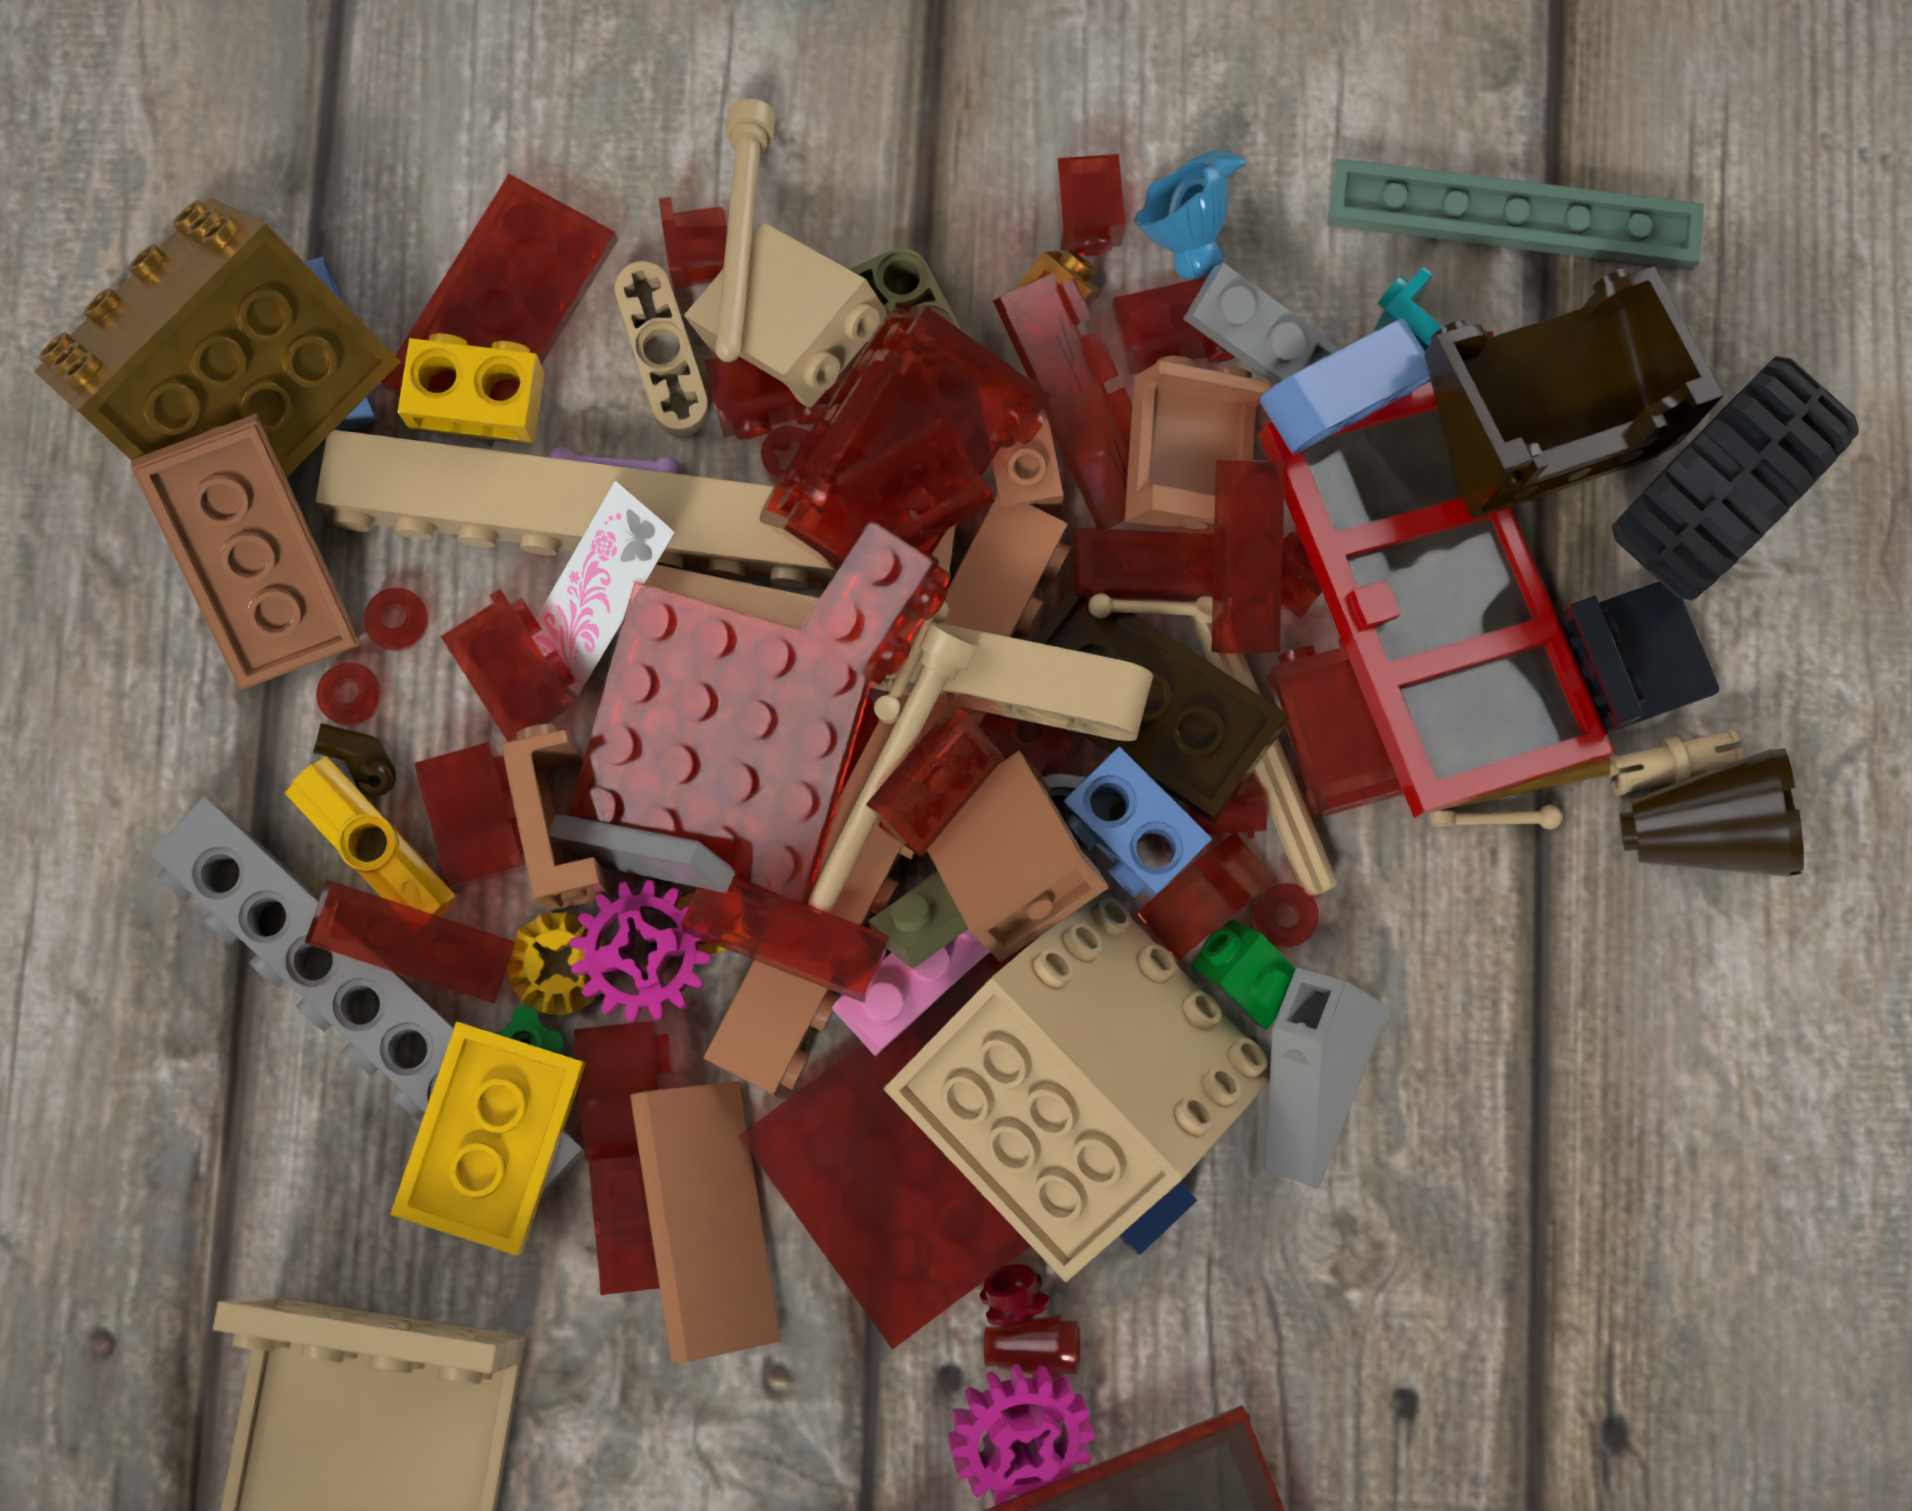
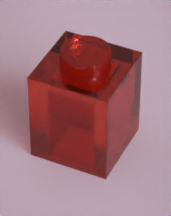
[1054,154,1125,256]

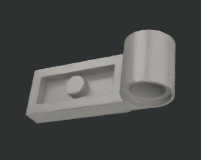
[1183,263,1341,385]

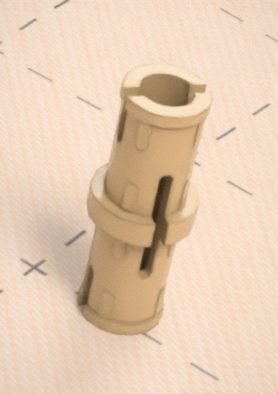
[1608,729,1744,796]

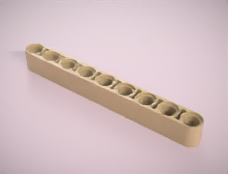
[616,565,1153,741]

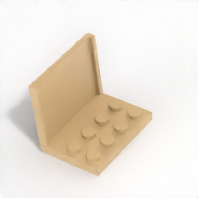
[884,891,1271,1282]
[213,1295,527,1511]

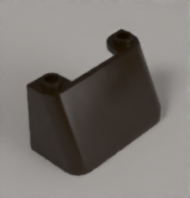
[1424,266,1724,518]

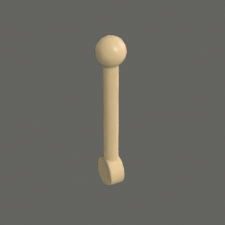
[1088,593,1220,624]
[874,597,949,724]
[1430,805,1563,830]

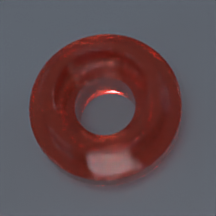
[364,588,429,651]
[316,662,382,726]
[1254,883,1319,948]

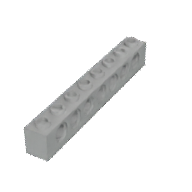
[149,796,589,1206]

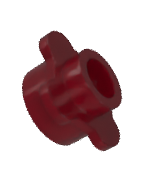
[979,1264,1050,1326]

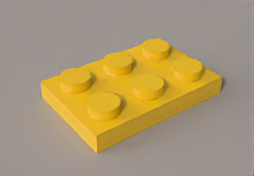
[390,1021,586,1256]

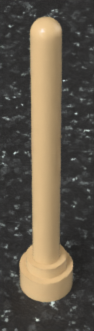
[715,99,776,362]
[808,622,978,916]

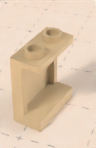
[684,222,887,408]

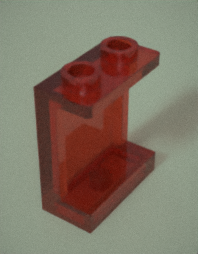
[1266,632,1441,821]

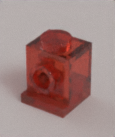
[973,713,1076,776]

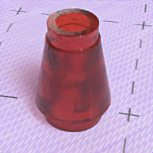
[983,1313,1081,1380]

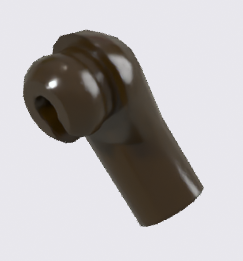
[313,723,396,797]

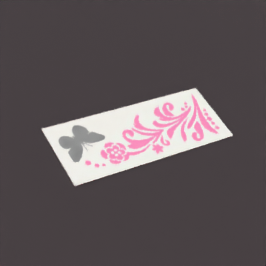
[521,480,675,696]

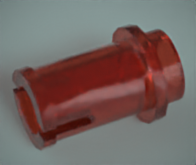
[1188,787,1267,838]

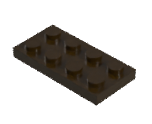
[1032,578,1289,824]

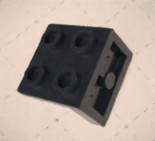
[1558,581,1719,734]

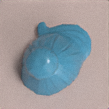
[1134,149,1246,279]

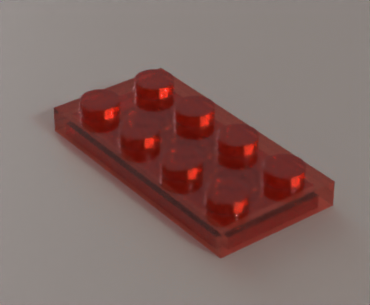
[381,174,618,447]

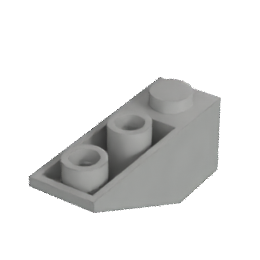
[1265,967,1389,1189]

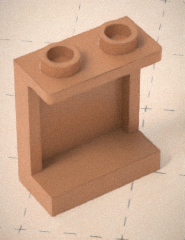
[1124,356,1273,542]
[501,724,614,912]
[914,750,1109,962]

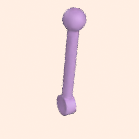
[549,447,679,474]

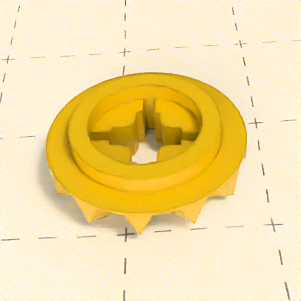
[506,912,608,1015]

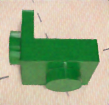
[1191,919,1296,1030]

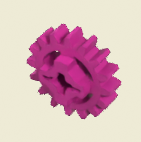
[569,880,713,1023]
[947,1364,1095,1508]

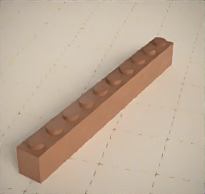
[703,494,1072,1097]

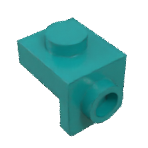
[1374,267,1443,352]

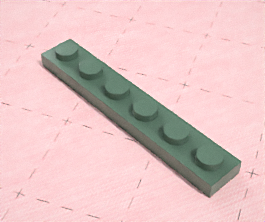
[1327,158,1704,270]

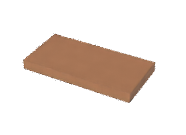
[131,414,360,691]
[630,1081,781,1364]

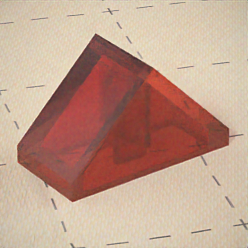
[1137,832,1276,962]

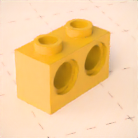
[398,333,545,445]

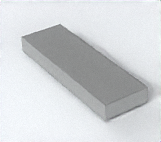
[548,814,735,893]

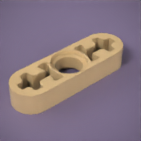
[614,261,710,438]

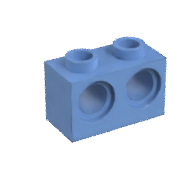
[1061,747,1212,900]

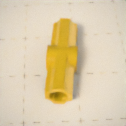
[284,756,459,935]

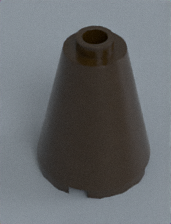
[1619,748,1804,877]

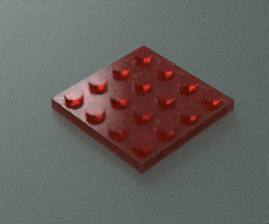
[568,581,880,906]

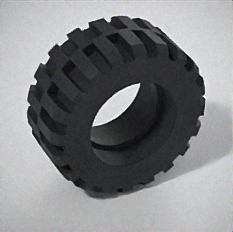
[1611,356,1859,601]

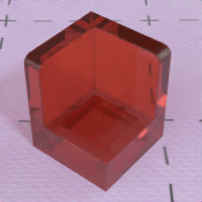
[659,196,727,288]

